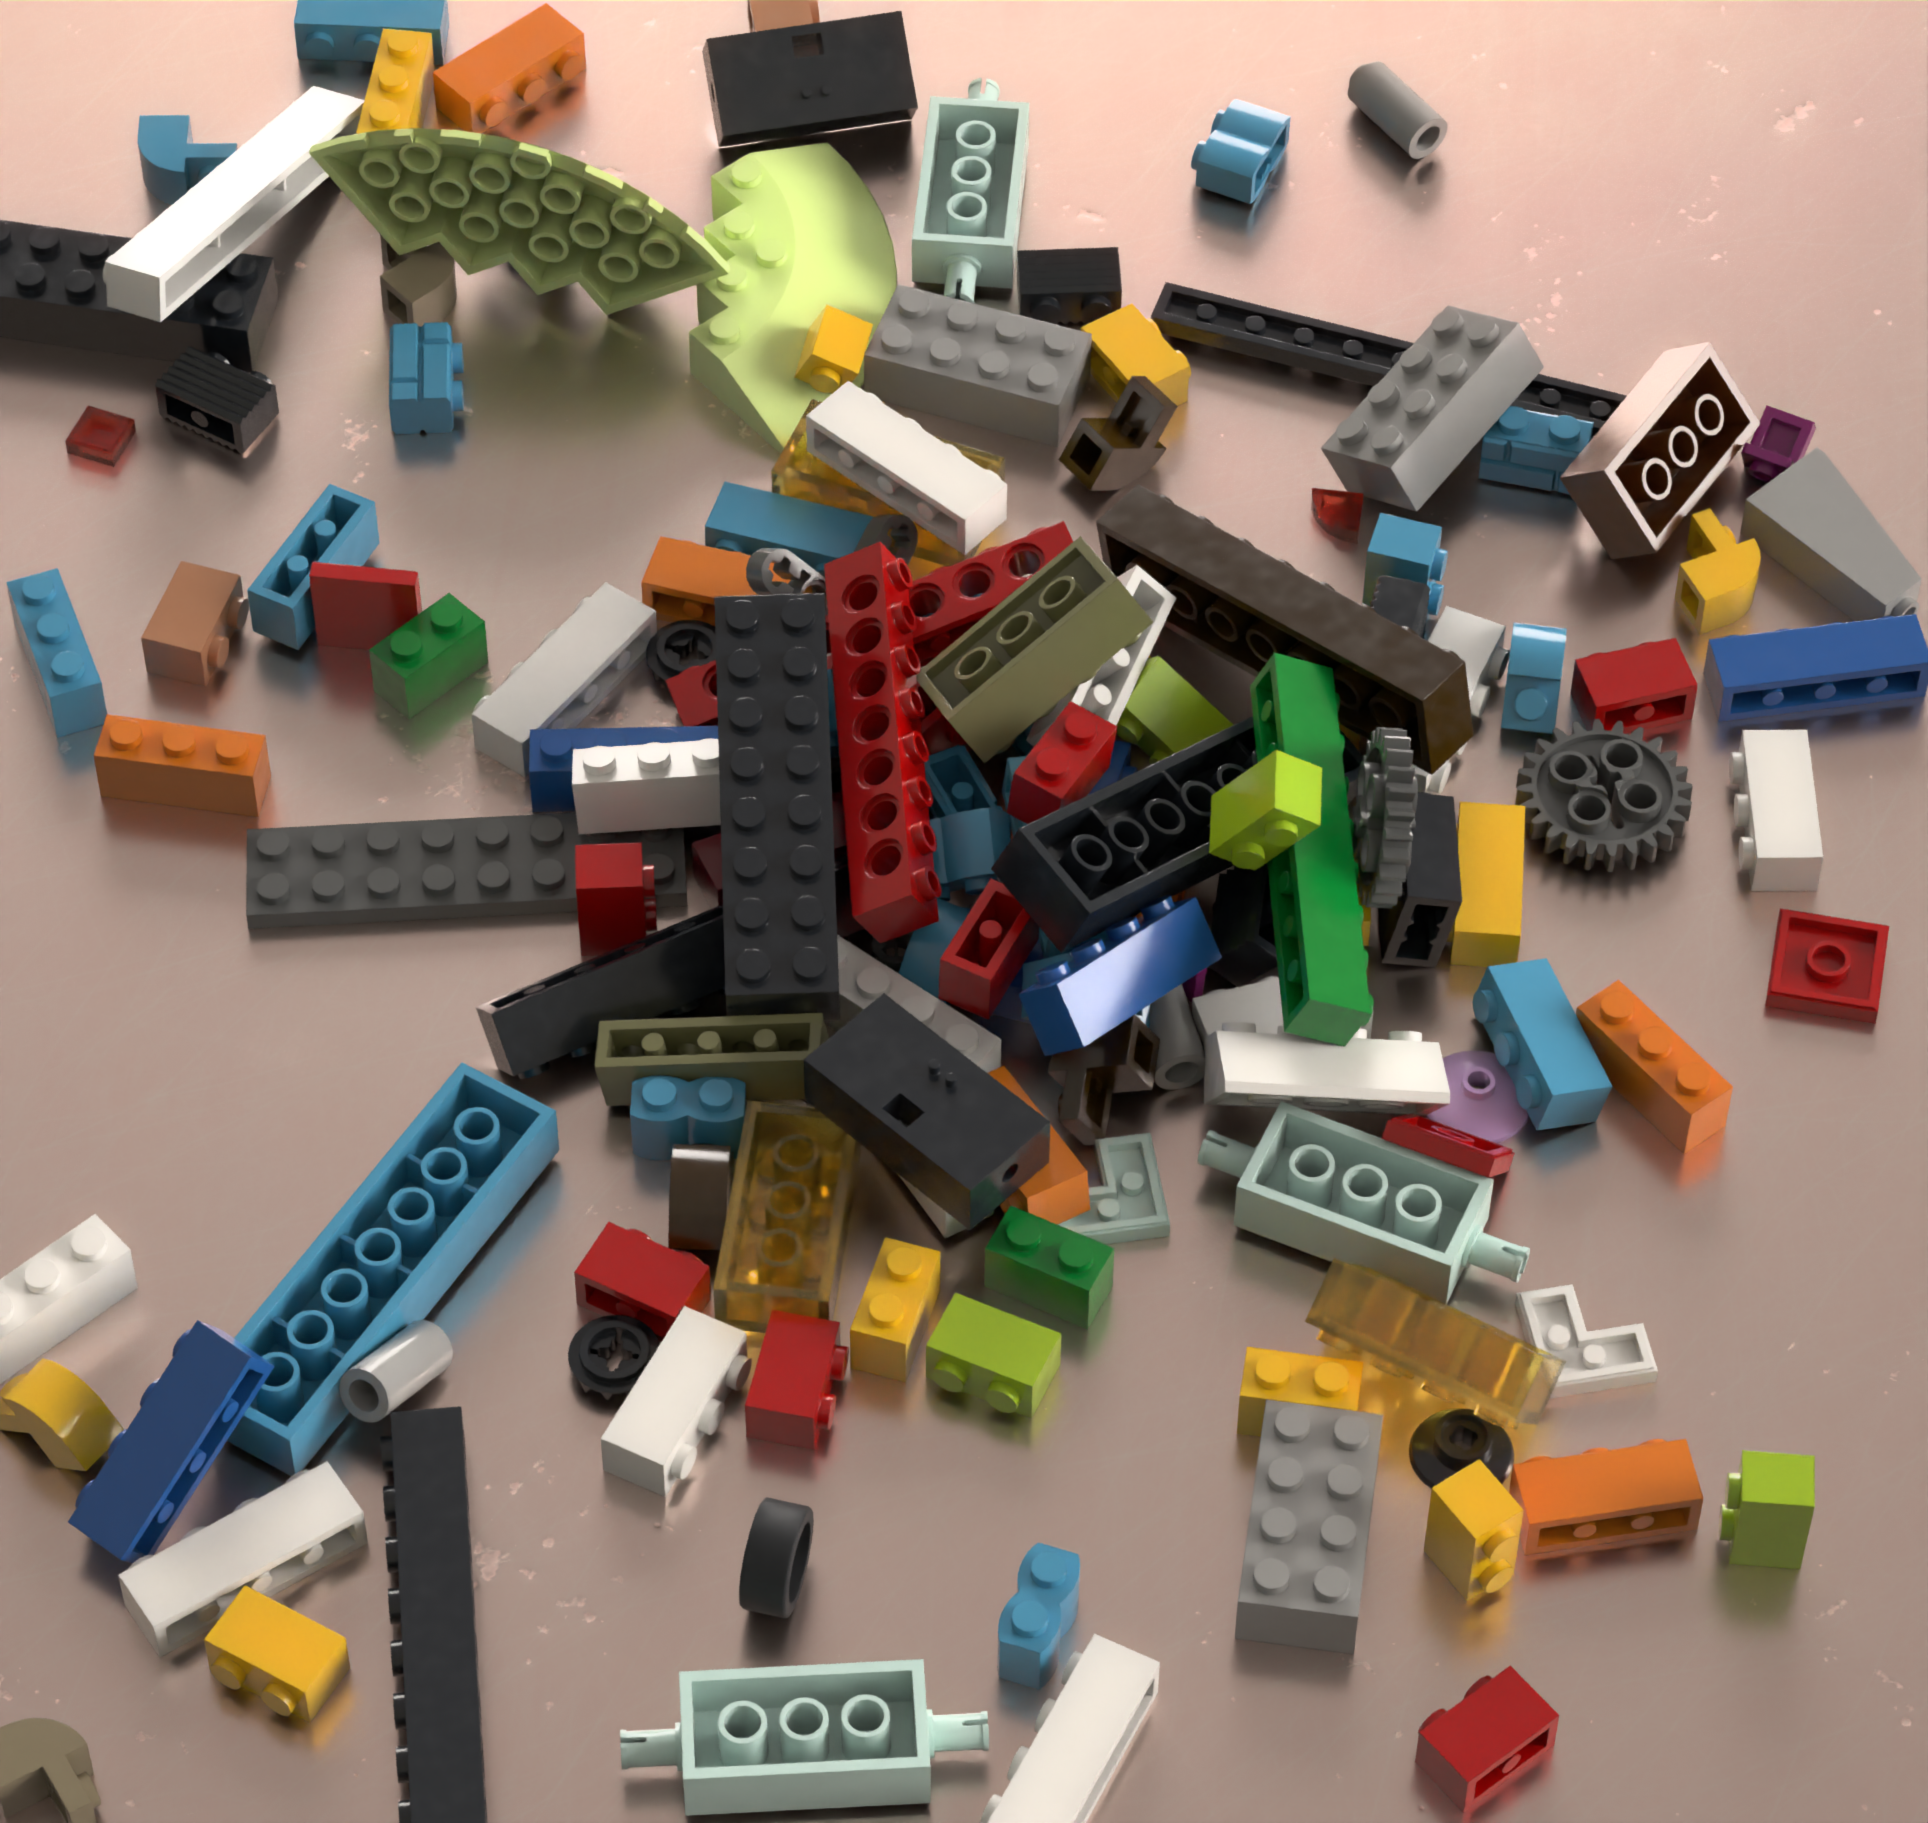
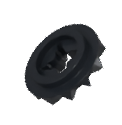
[646,620,716,682]
[568,1315,660,1400]

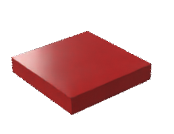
[309,562,422,650]
[1765,908,1889,1024]
[1381,1113,1515,1178]

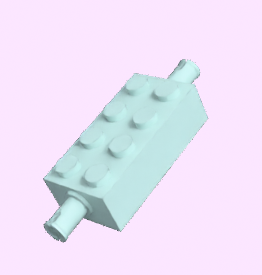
[912,78,1030,303]
[1197,1101,1530,1305]
[620,1659,989,1816]

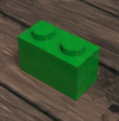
[369,593,489,720]
[984,1205,1114,1330]

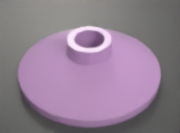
[1425,1051,1529,1143]

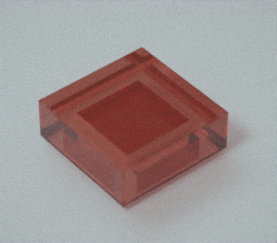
[65,405,136,467]

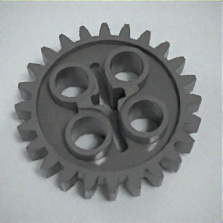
[1515,719,1693,872]
[1352,727,1418,909]

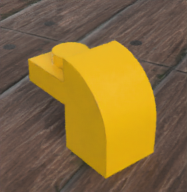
[1675,508,1761,635]
[0,1358,124,1471]

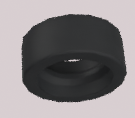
[739,1497,814,1618]

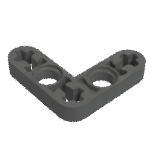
[746,514,918,616]

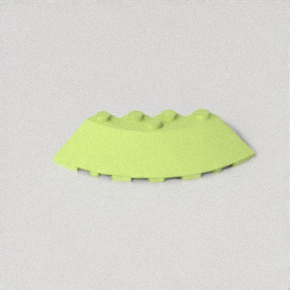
[309,128,731,315]
[689,142,897,460]

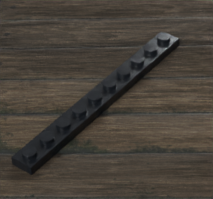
[1151,282,1627,438]

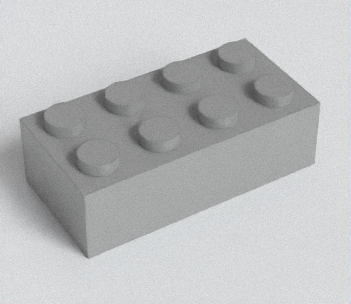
[864,284,1092,447]
[1321,305,1544,511]
[1235,1399,1383,1654]

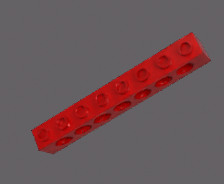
[665,521,1073,726]
[824,541,941,943]

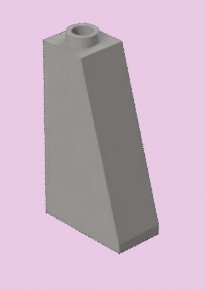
[1740,447,1922,621]

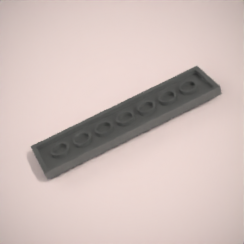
[246,812,688,929]

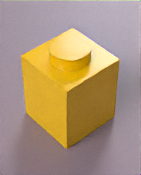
[794,304,873,394]

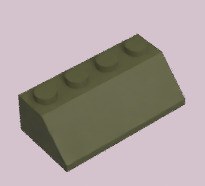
[916,536,1153,764]

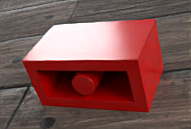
[1570,638,1698,734]
[1007,701,1118,824]
[575,842,657,956]
[938,879,1039,1020]
[574,1222,711,1342]
[745,1310,849,1450]
[1415,1665,1559,1813]

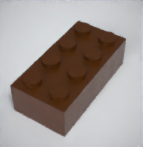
[1560,342,1760,559]

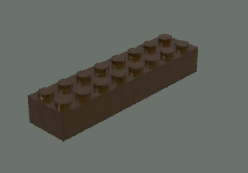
[1096,484,1474,775]

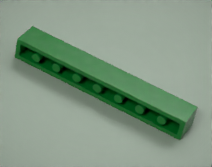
[1250,653,1374,1047]

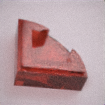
[1311,488,1364,544]

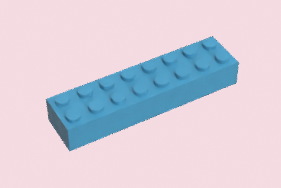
[227,1062,559,1476]

